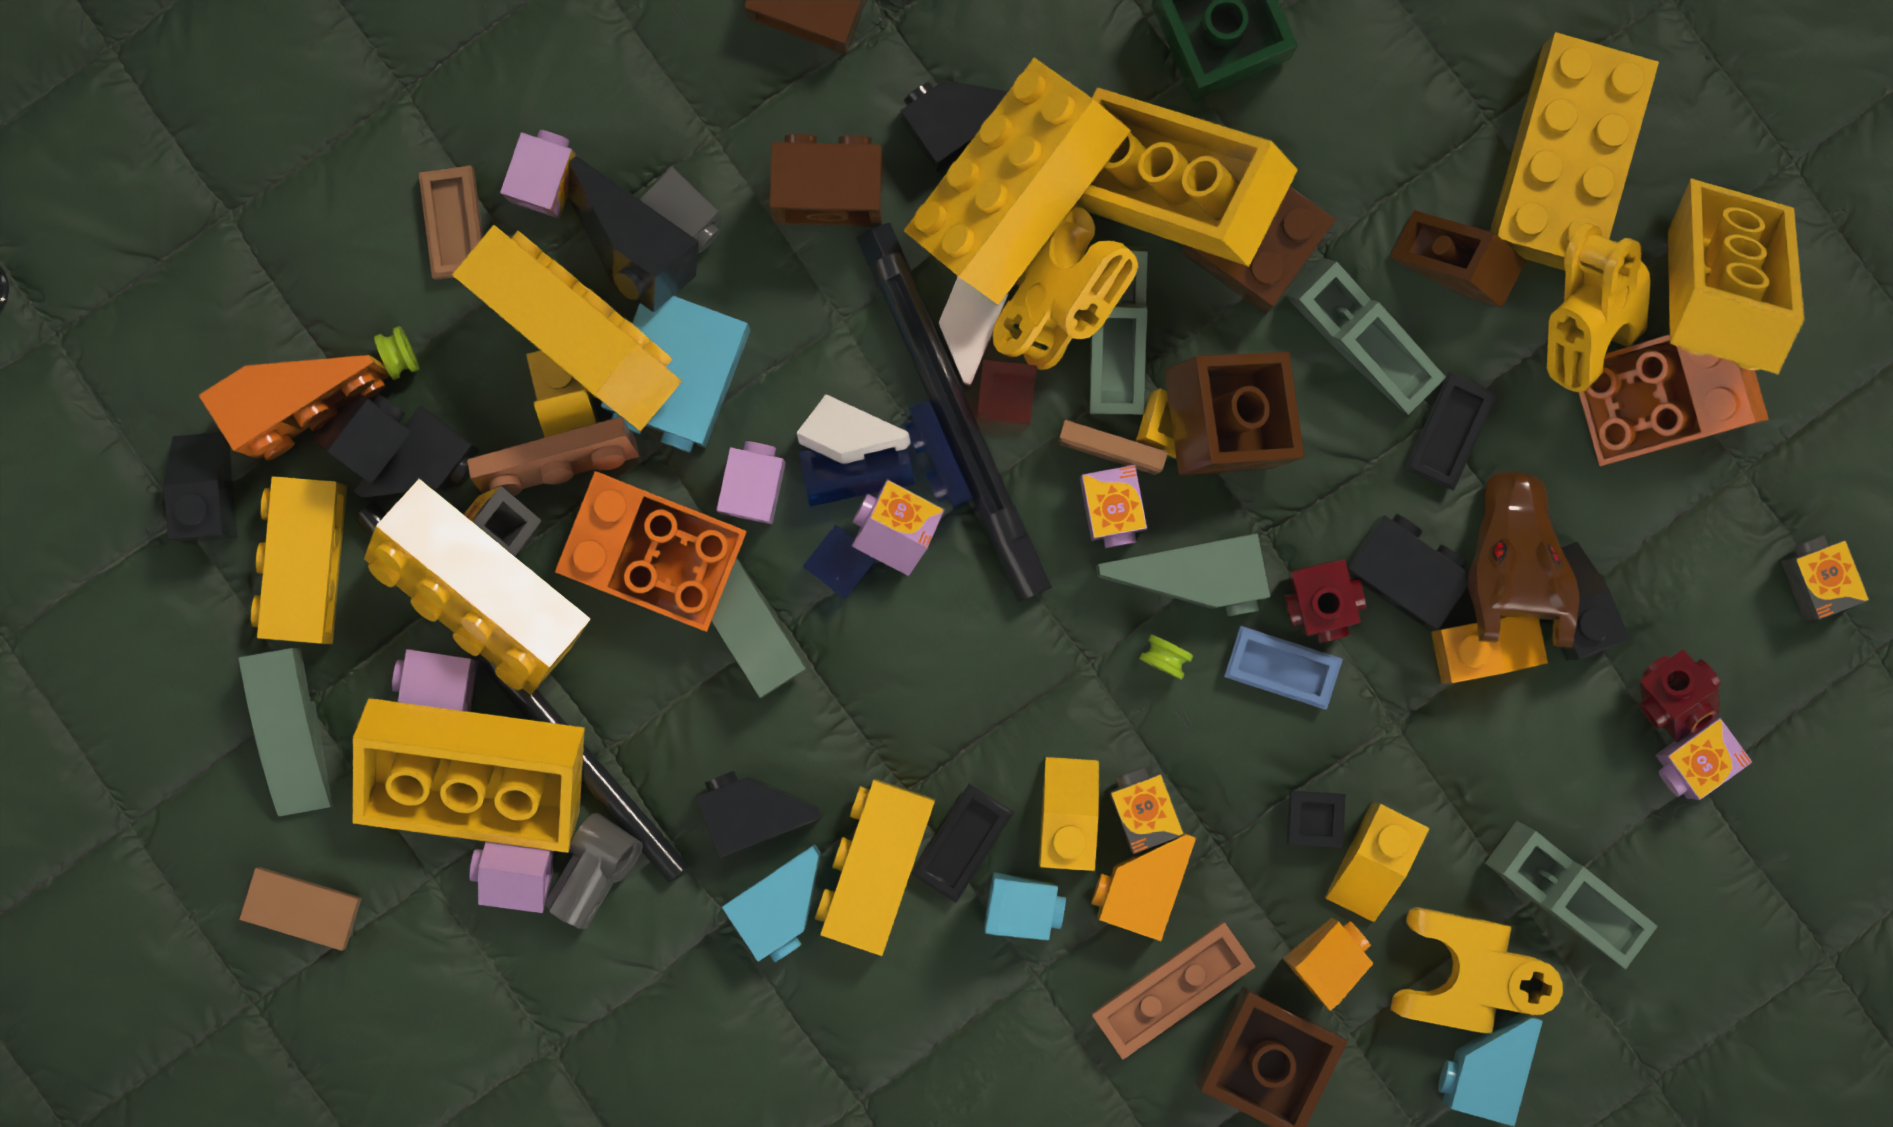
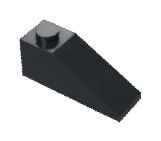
[568,156,699,312]

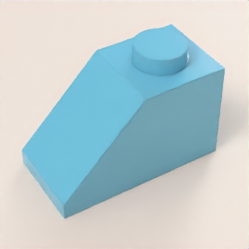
[722,844,821,963]
[984,872,1066,940]
[1438,1013,1543,1127]

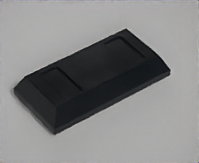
[1405,372,1497,491]
[911,783,1014,903]

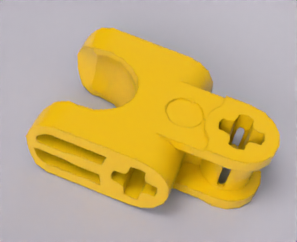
[992,202,1138,370]
[1547,223,1651,392]
[1390,907,1563,1034]

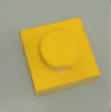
[1136,388,1176,459]

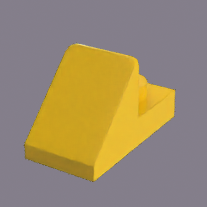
[526,350,599,438]

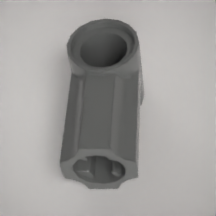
[545,813,642,929]

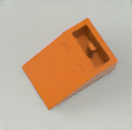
[1579,334,1769,466]
[199,355,390,461]
[555,471,747,632]

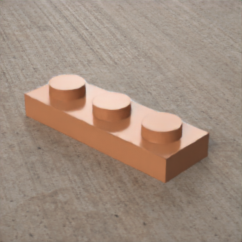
[467,417,639,496]
[1091,921,1256,1060]

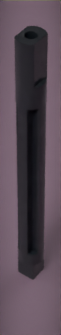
[856,223,1052,603]

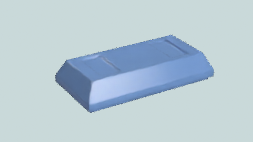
[1224,626,1343,710]

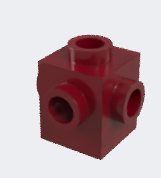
[1284,559,1366,643]
[1639,649,1721,743]

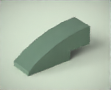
[1090,246,1148,414]
[1285,258,1446,415]
[711,558,807,698]
[239,648,333,817]
[1485,821,1658,969]

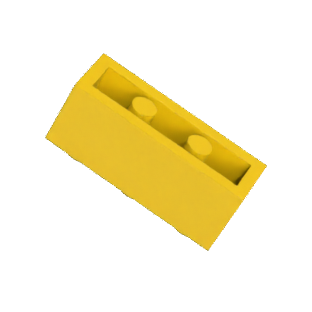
[251,476,347,645]
[815,779,935,956]

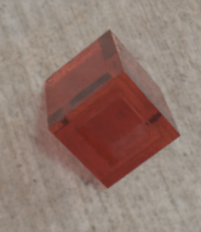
[977,360,1037,425]

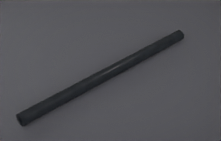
[355,501,689,883]

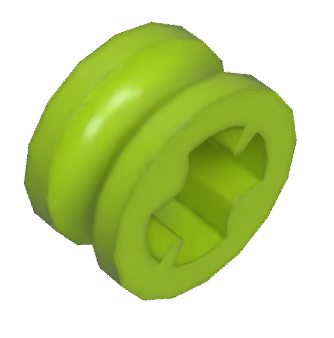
[374,326,419,380]
[1139,634,1193,680]

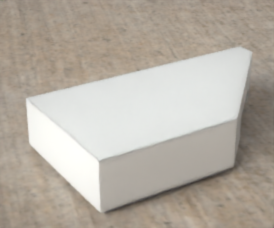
[939,277,1008,386]
[797,394,910,464]

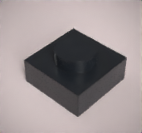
[1287,790,1346,848]

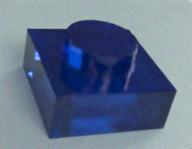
[803,524,877,600]

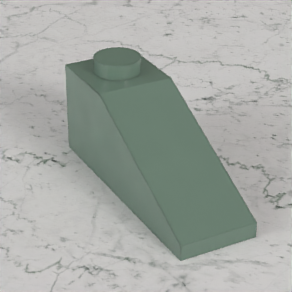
[1096,533,1270,617]

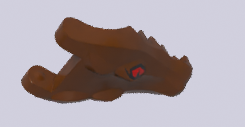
[1468,471,1580,648]

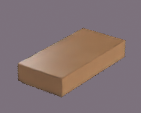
[419,166,483,280]
[1058,420,1168,476]
[239,867,362,951]

